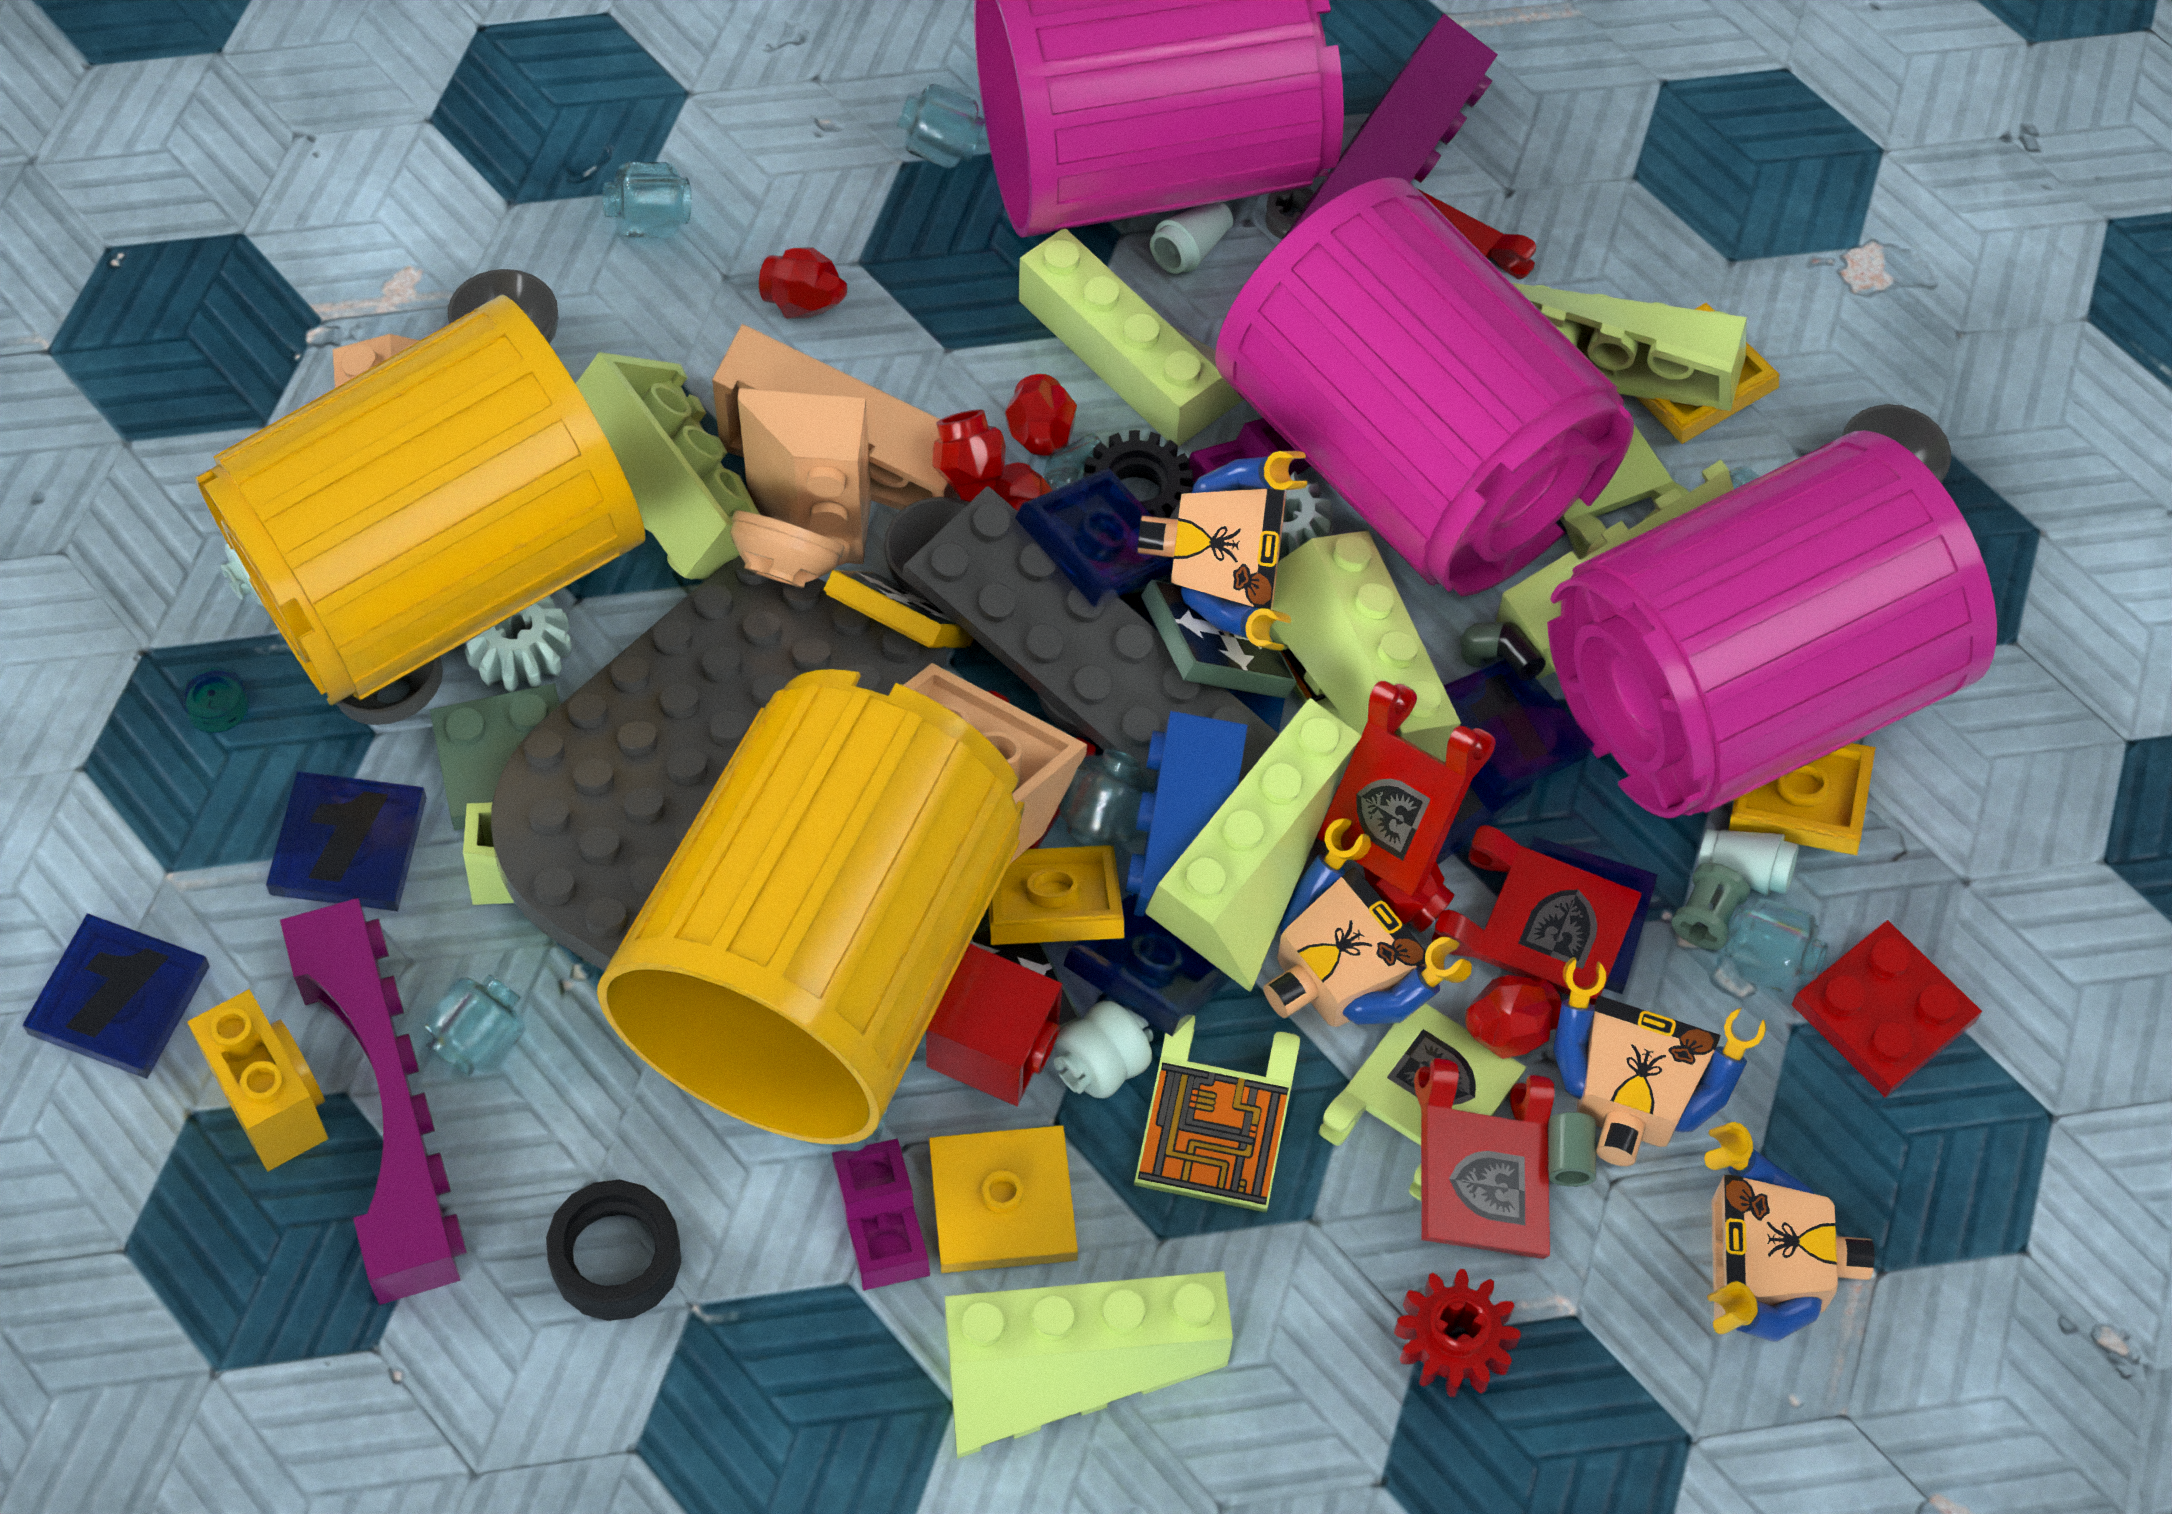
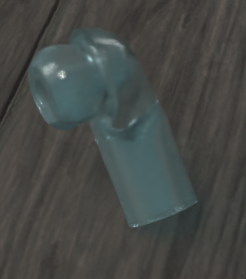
[1043,432,1101,511]

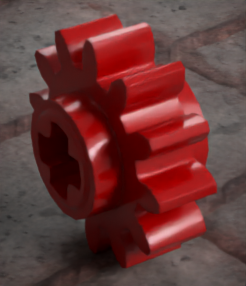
[1394,1269,1521,1397]

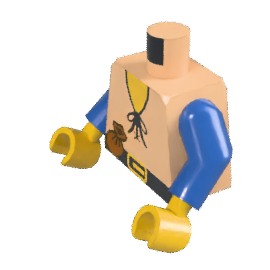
[1138,451,1307,651]
[1263,818,1472,1027]
[1553,957,1766,1166]
[1704,1122,1875,1342]

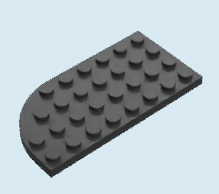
[491,555,947,971]

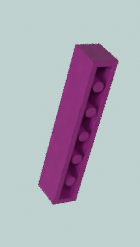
[1280,14,1498,242]

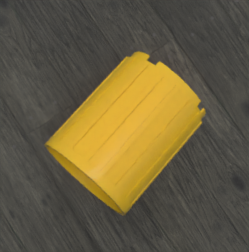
[195,295,645,706]
[597,669,1025,1145]

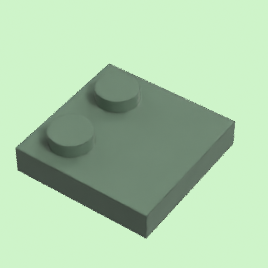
[429,683,560,830]

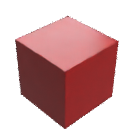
[926,944,1063,1107]

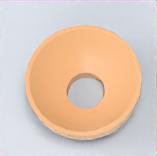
[730,510,845,588]

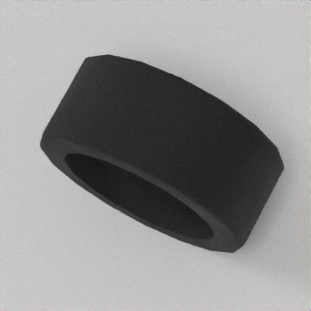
[546,1179,681,1321]

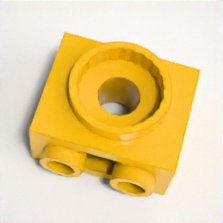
[187,989,329,1172]

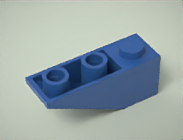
[1125,711,1248,917]

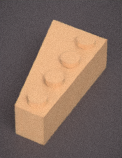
[712,324,958,510]

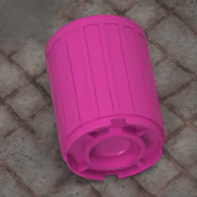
[974,0,1344,237]
[1215,177,1634,597]
[1547,430,1997,818]

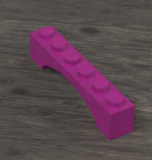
[280,898,467,1305]

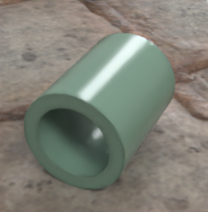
[1548,1112,1596,1187]

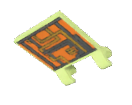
[1134,1011,1300,1213]

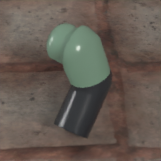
[1460,622,1546,681]

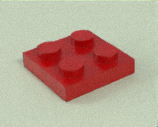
[1791,920,1983,1098]

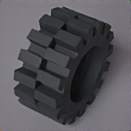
[1082,430,1193,542]

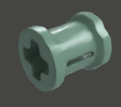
[1671,863,1750,950]

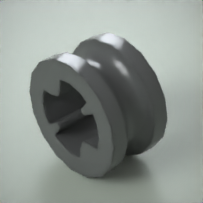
[1265,187,1314,239]

